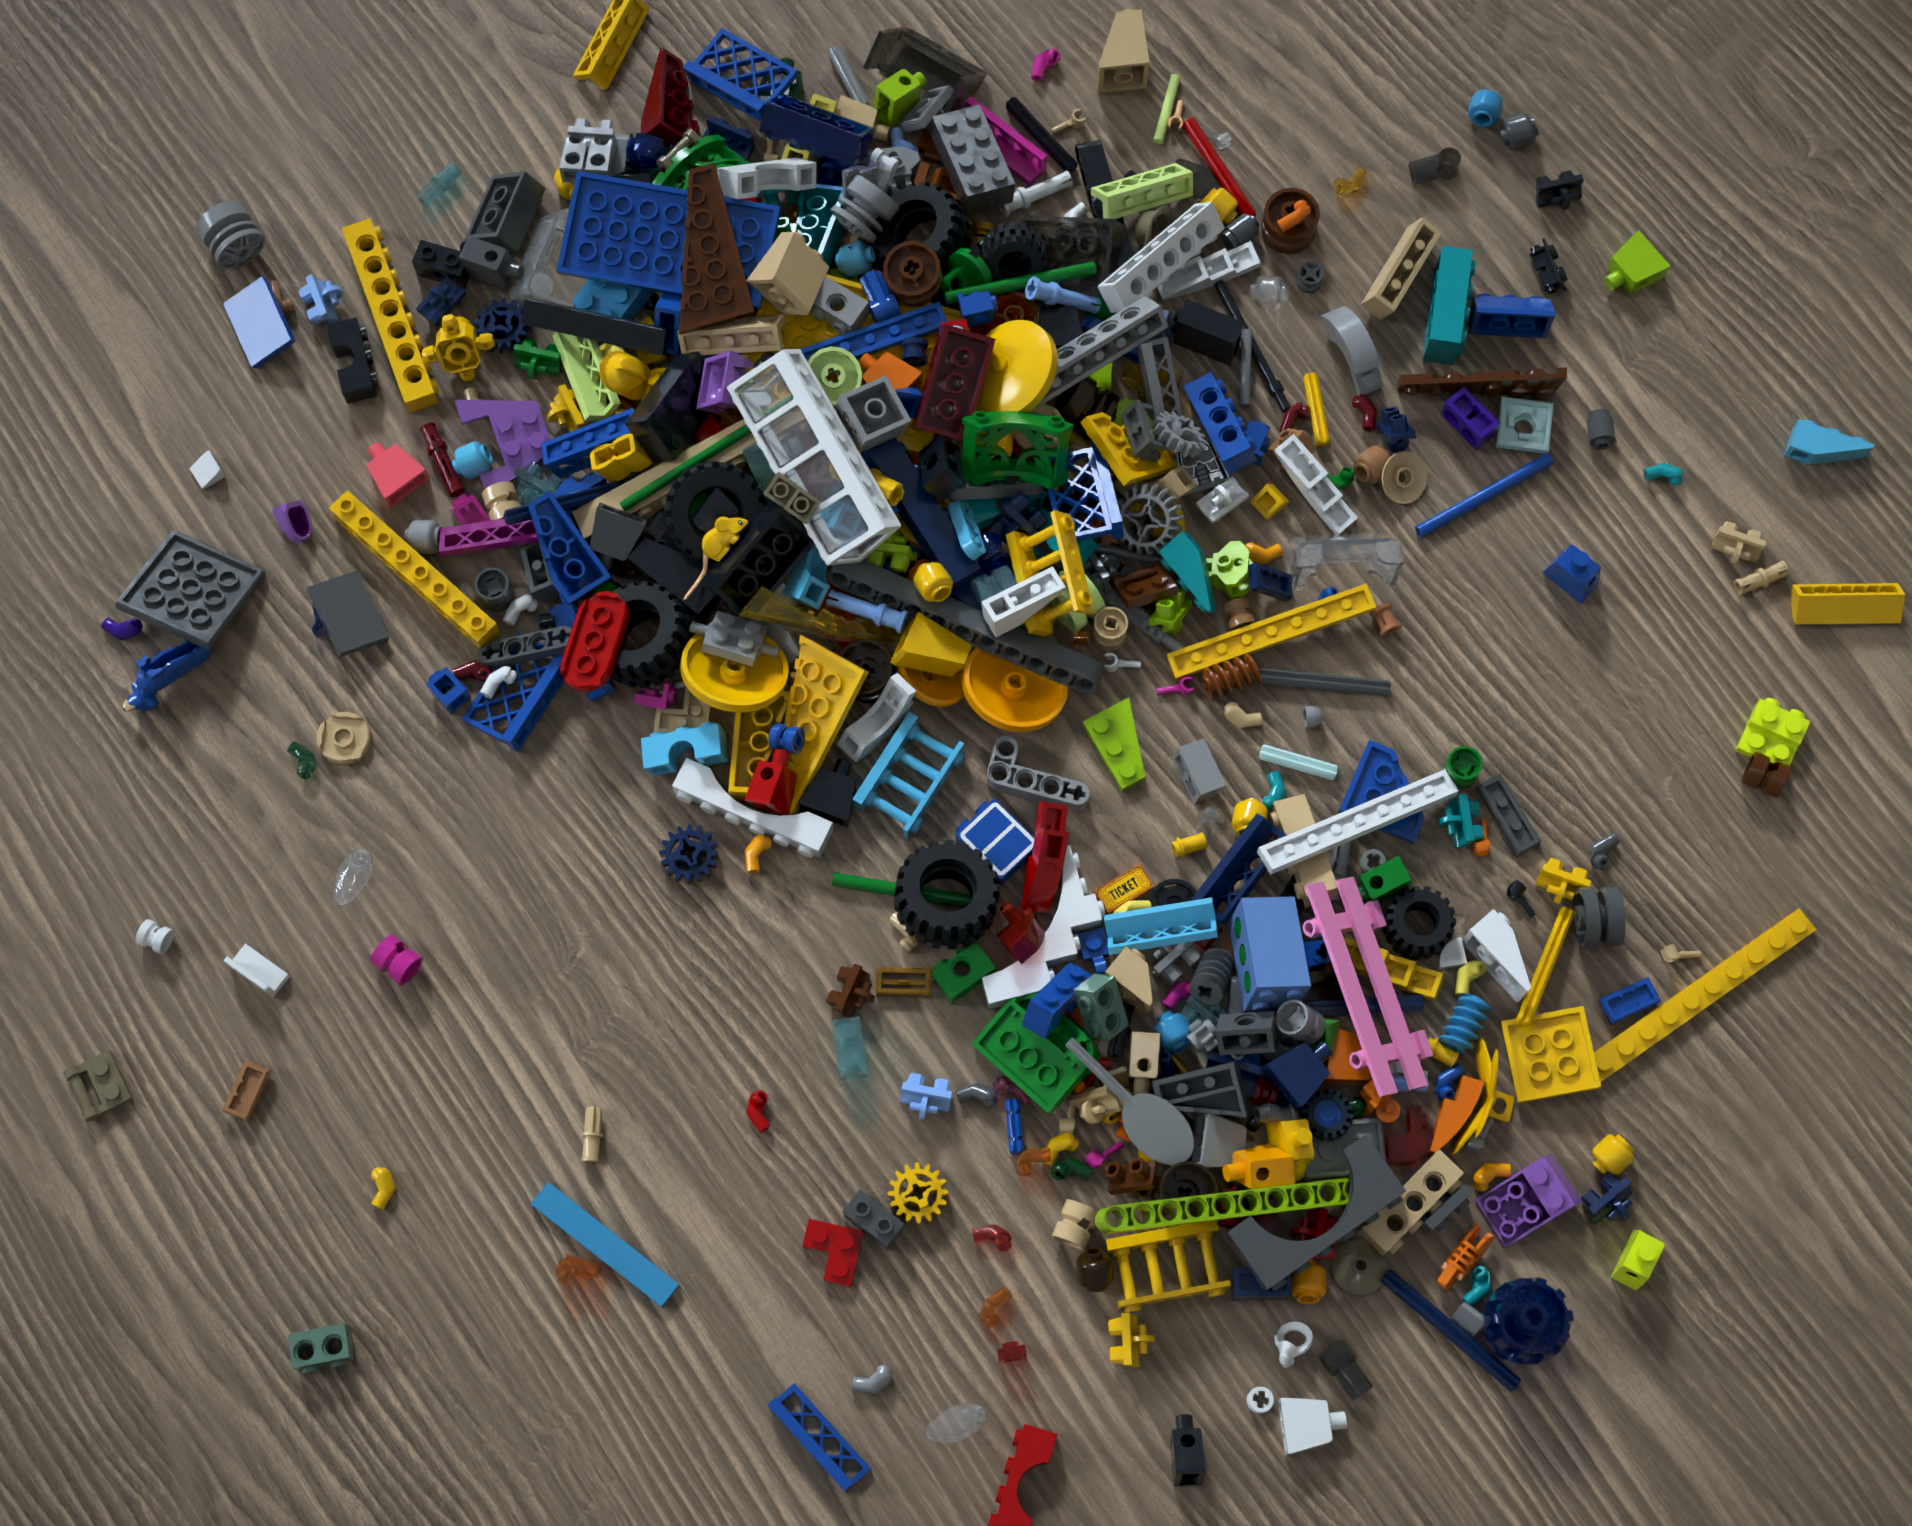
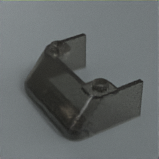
[863,27,987,114]

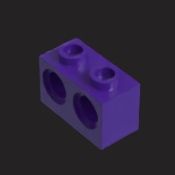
[1441,387,1500,451]

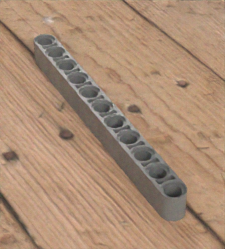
[828,560,1104,694]

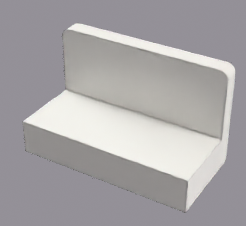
[224,943,290,998]

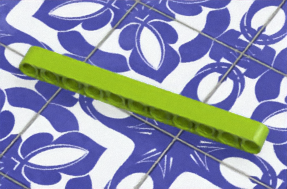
[1095,1178,1350,1234]

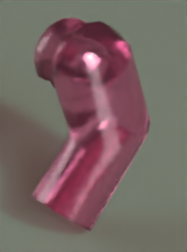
[992,1076,1033,1106]

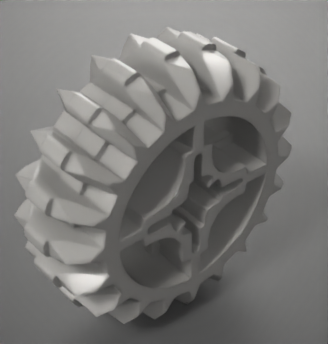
[1117,483,1184,555]

